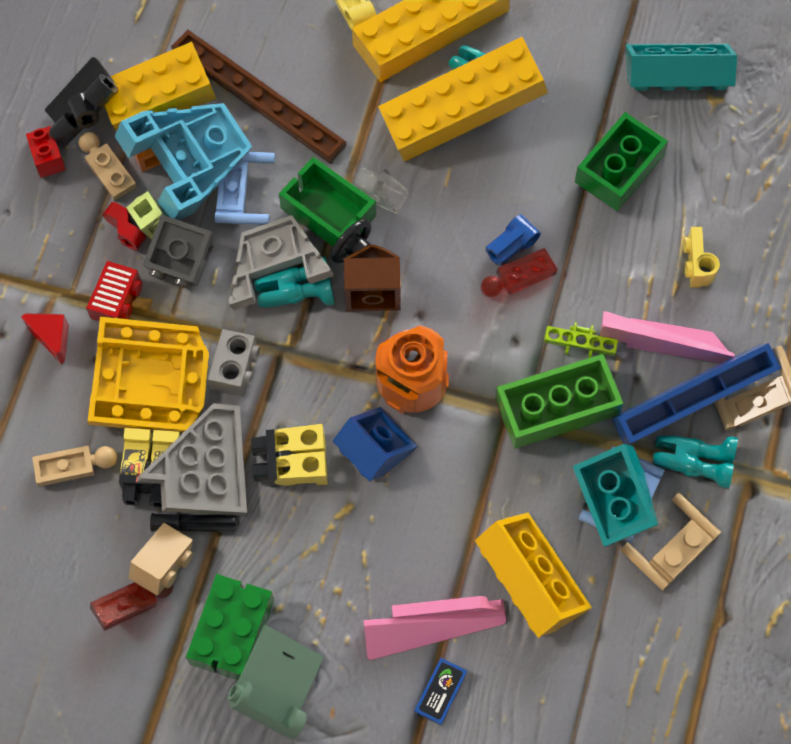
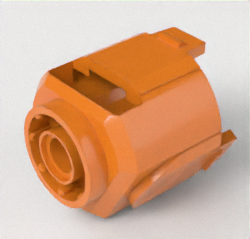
[375,325,449,415]

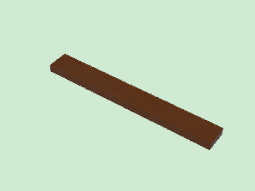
[171,30,346,164]

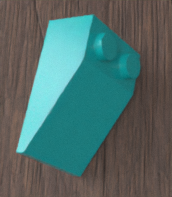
[573,444,658,547]

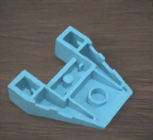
[114,103,252,220]

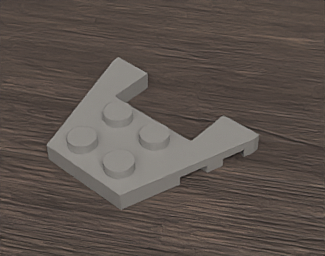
[229,215,333,310]

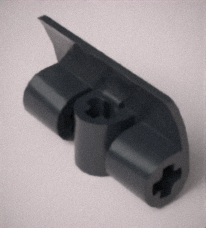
[45,57,118,146]

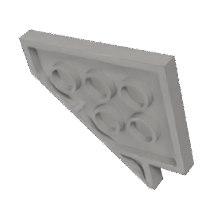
[137,403,247,516]

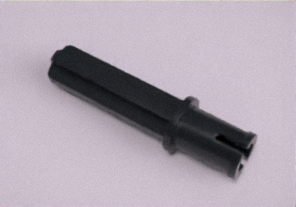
[150,512,237,532]

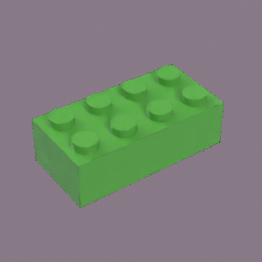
[495,354,624,449]

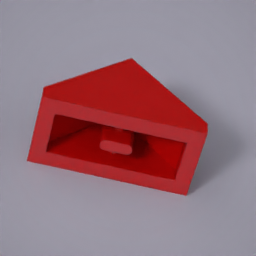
[21,313,69,364]

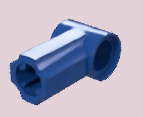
[485,214,541,266]

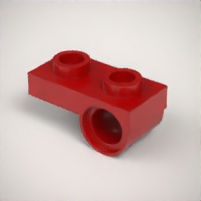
[26,126,66,178]

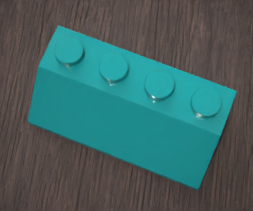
[625,44,738,91]

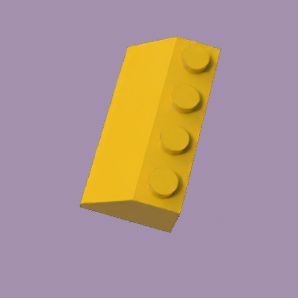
[474,512,592,638]

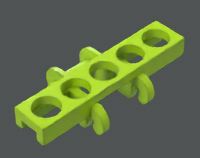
[544,322,618,358]

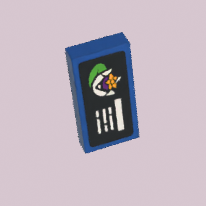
[414,658,467,726]

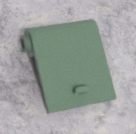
[228,625,324,740]

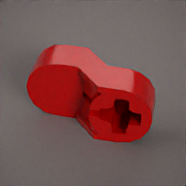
[102,202,146,251]

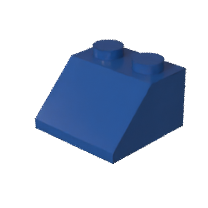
[332,407,418,482]

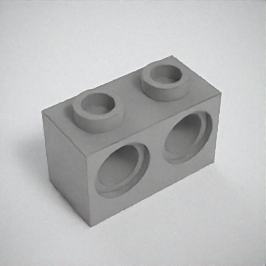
[208,329,260,396]

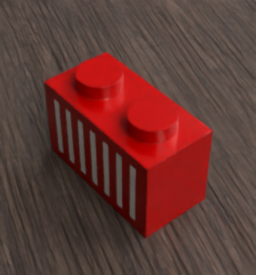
[86,261,143,322]

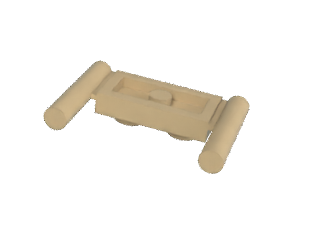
[714,346,791,431]
[620,493,721,591]

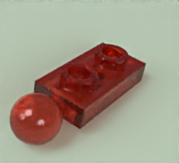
[480,248,558,298]
[90,582,173,631]

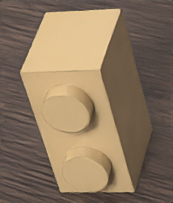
[129,523,193,596]

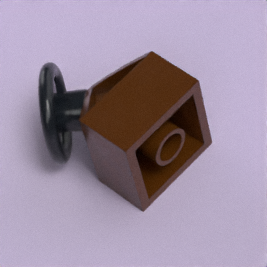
[331,219,401,312]

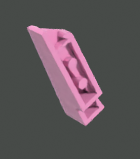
[600,311,735,363]
[364,596,506,660]

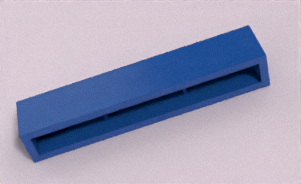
[611,343,781,444]

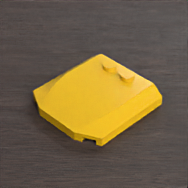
[88,317,209,434]

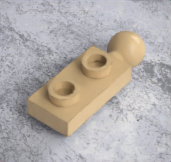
[78,132,137,201]
[32,445,117,487]

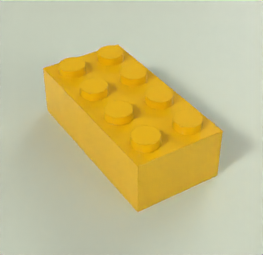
[105,42,217,131]

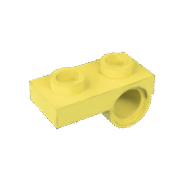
[334,0,377,31]
[683,227,720,288]

